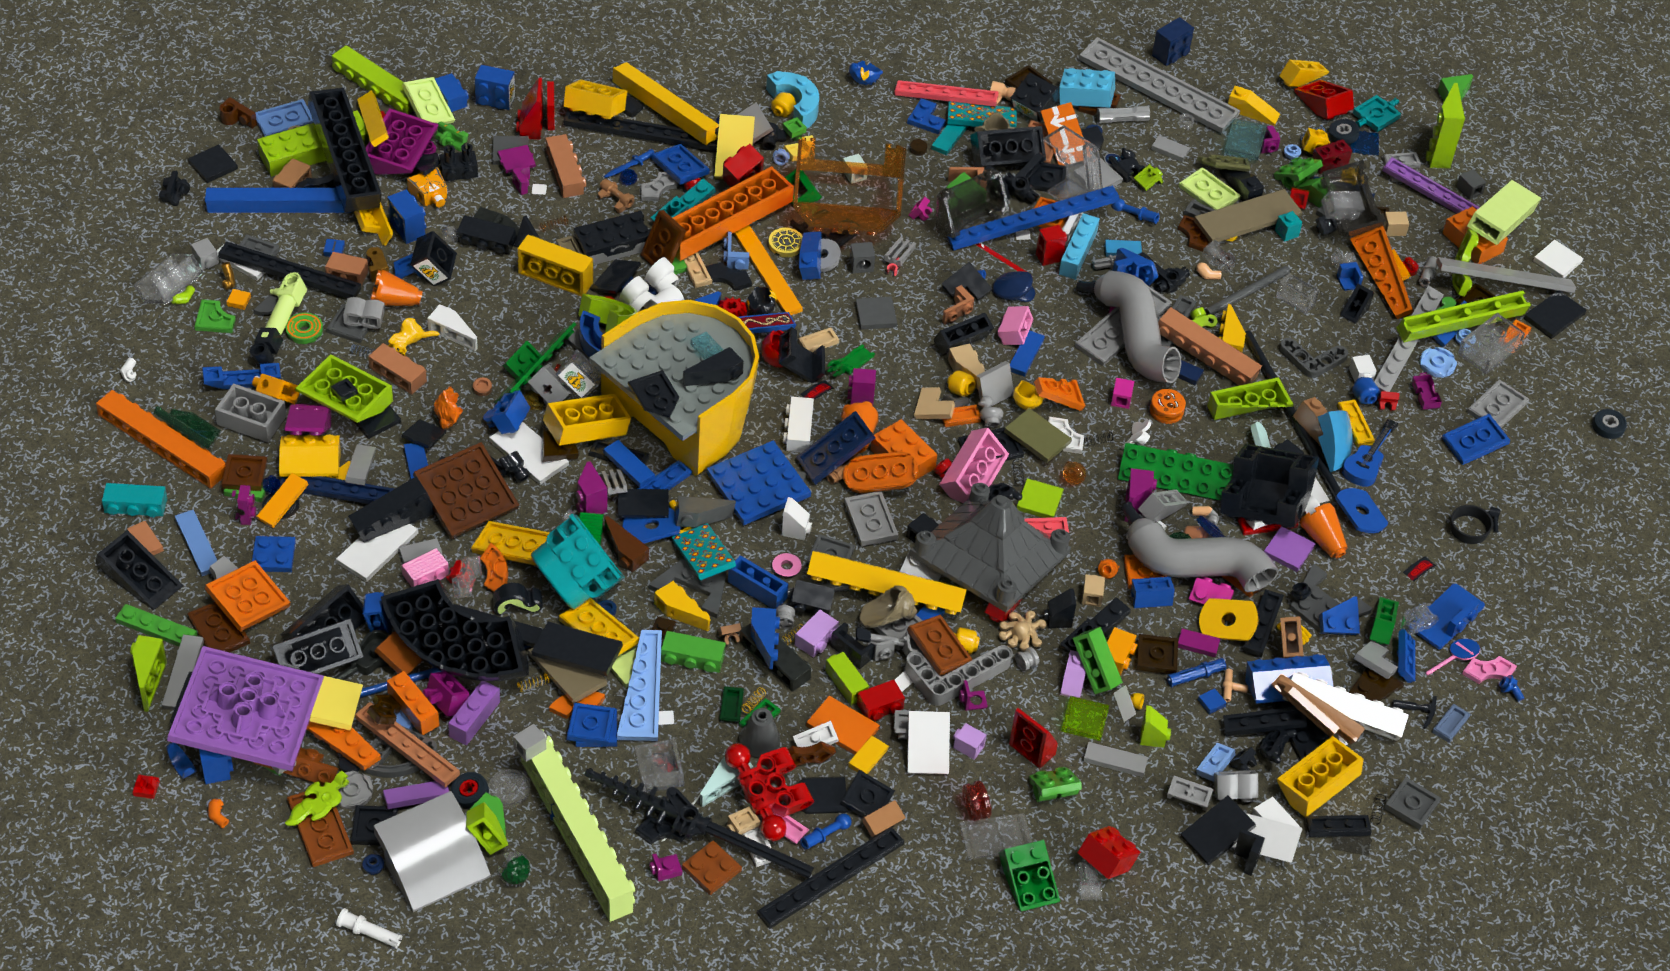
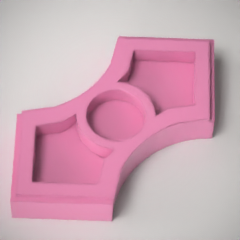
[1462,656,1517,684]

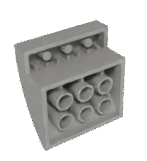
[374,791,491,912]

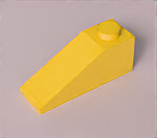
[1279,59,1329,87]
[1228,86,1280,126]

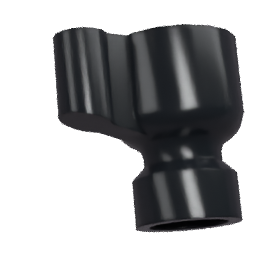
[762,122,787,151]
[499,451,531,483]

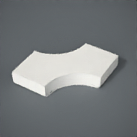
[1048,417,1084,454]

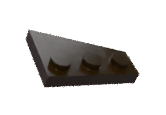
[542,416,579,462]
[1348,667,1405,701]

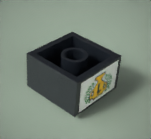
[1010,73,1059,122]
[410,231,457,286]

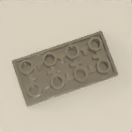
[528,648,607,704]

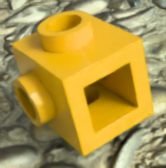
[1301,128,1330,155]

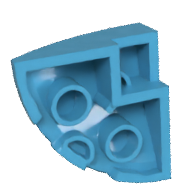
[1317,411,1353,472]

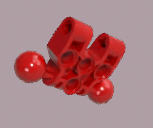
[725,743,814,841]

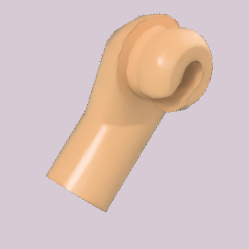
[1196,262,1221,280]

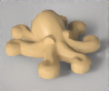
[999,611,1046,652]

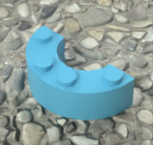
[766,71,819,128]

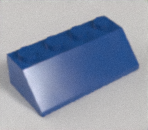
[1245,654,1333,704]

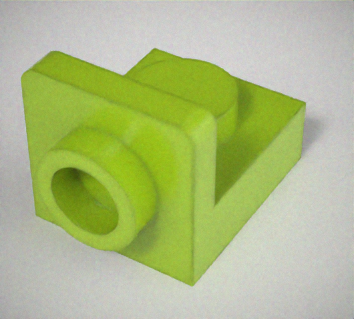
[1134,164,1164,191]

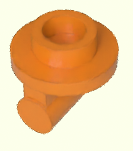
[1098,559,1120,578]

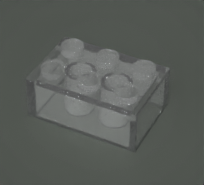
[133,253,203,305]
[1458,313,1525,375]

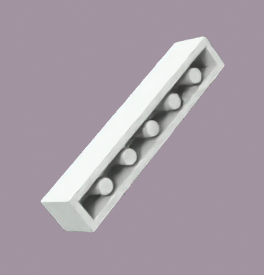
[1283,672,1408,741]

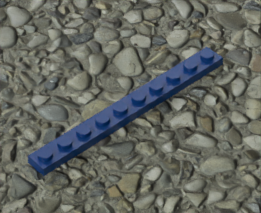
[947,185,1119,251]

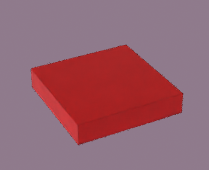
[547,81,555,130]

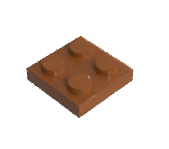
[682,840,742,895]

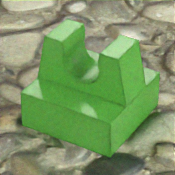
[782,117,807,141]

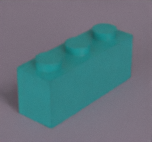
[102,483,167,517]

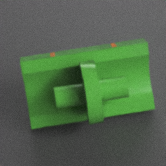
[435,122,468,151]

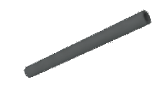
[1204,266,1290,315]

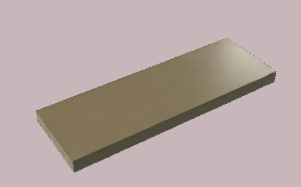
[1194,189,1302,244]

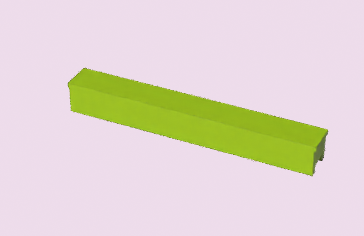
[1396,291,1531,342]

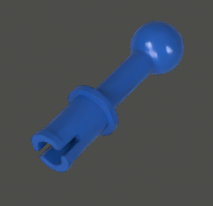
[1112,198,1160,224]
[800,813,852,850]

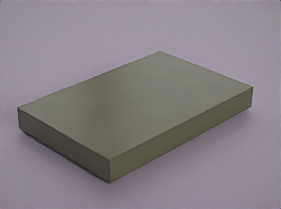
[1004,408,1072,463]

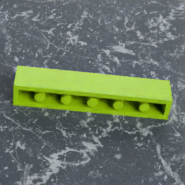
[331,45,414,114]

